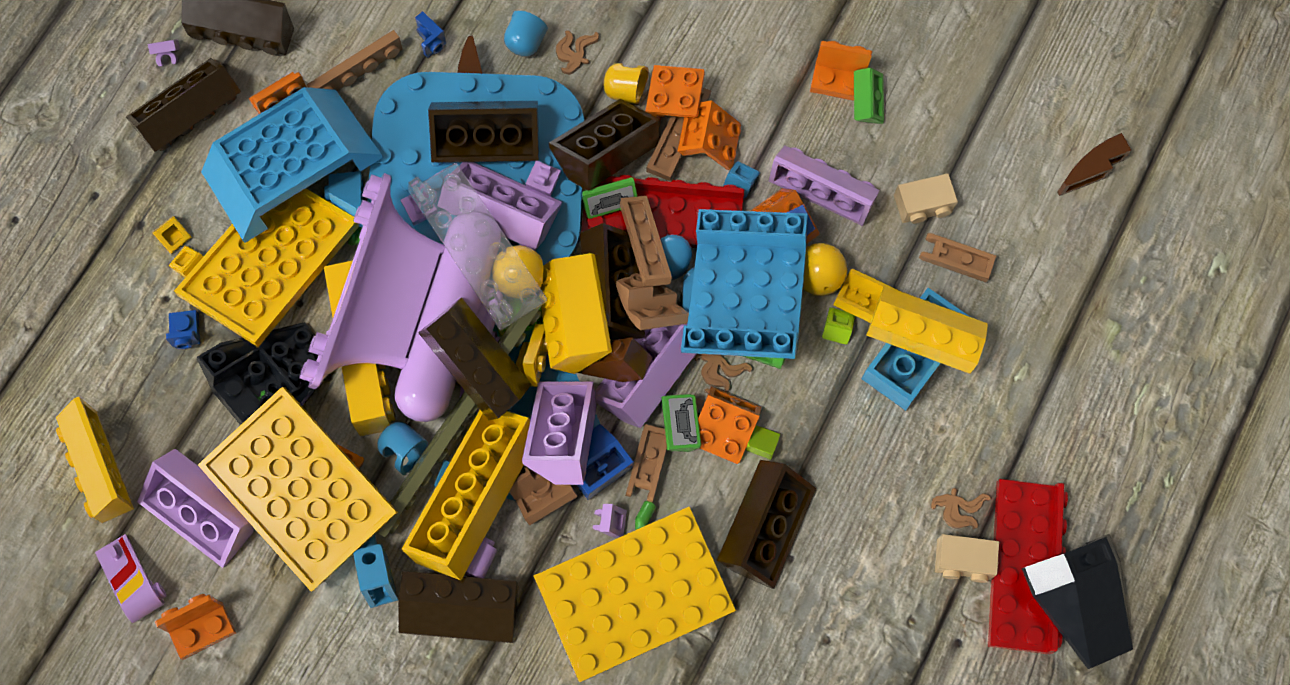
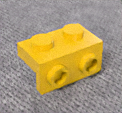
[833,269,899,323]
[516,324,548,387]

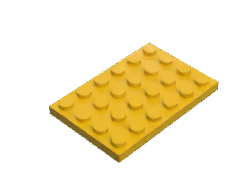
[174,188,359,347]
[198,387,398,592]
[534,506,736,682]

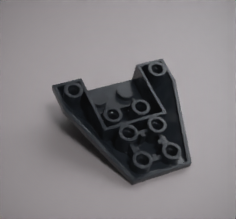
[197,322,329,425]
[1022,534,1133,669]

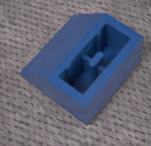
[577,424,634,500]

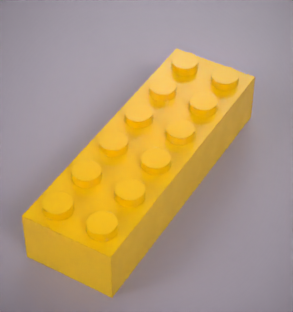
[324,261,396,437]
[402,410,530,580]

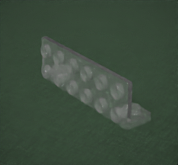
[408,163,547,331]

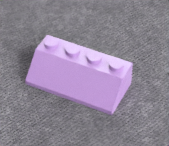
[769,145,880,226]
[437,162,562,250]
[595,324,696,428]
[522,382,597,485]
[137,449,254,568]

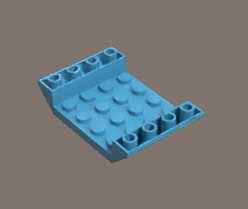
[201,87,383,243]
[681,209,807,359]

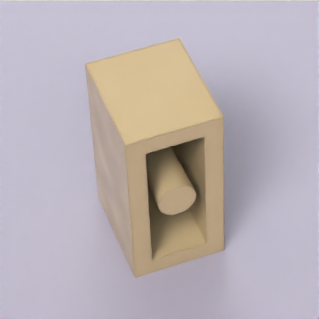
[894,174,958,224]
[935,534,999,583]

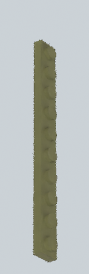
[377,297,542,537]

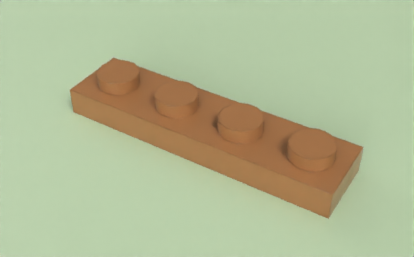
[307,30,403,91]
[646,88,711,181]
[620,196,672,287]

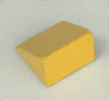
[152,216,192,254]
[169,246,204,278]

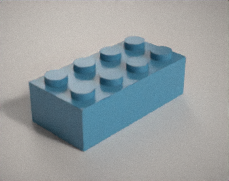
[861,288,970,411]

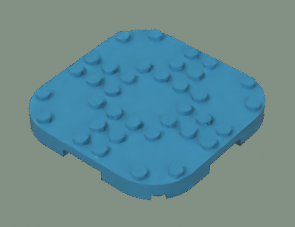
[367,72,584,266]

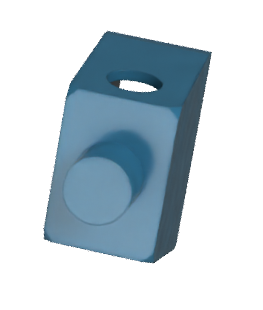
[353,535,398,608]

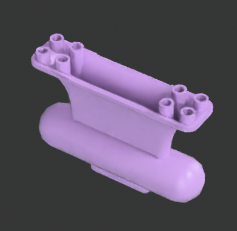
[299,173,503,422]

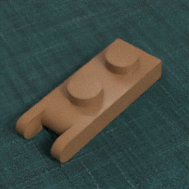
[919,233,996,282]
[625,424,667,503]

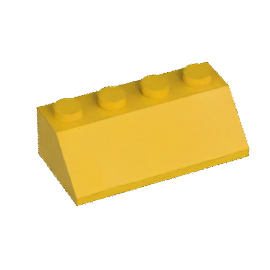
[538,253,612,374]
[866,285,988,374]
[56,397,134,523]

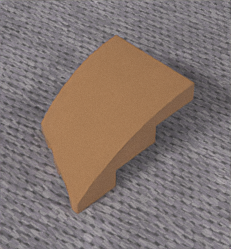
[616,273,689,330]
[509,465,578,526]

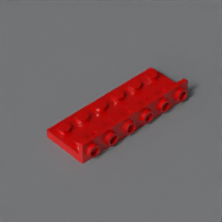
[581,175,744,248]
[988,479,1068,655]

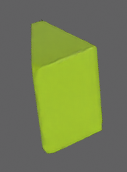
[822,307,855,344]
[746,425,780,460]

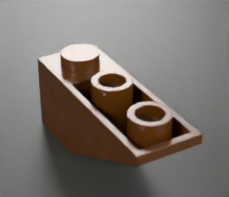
[578,337,652,382]

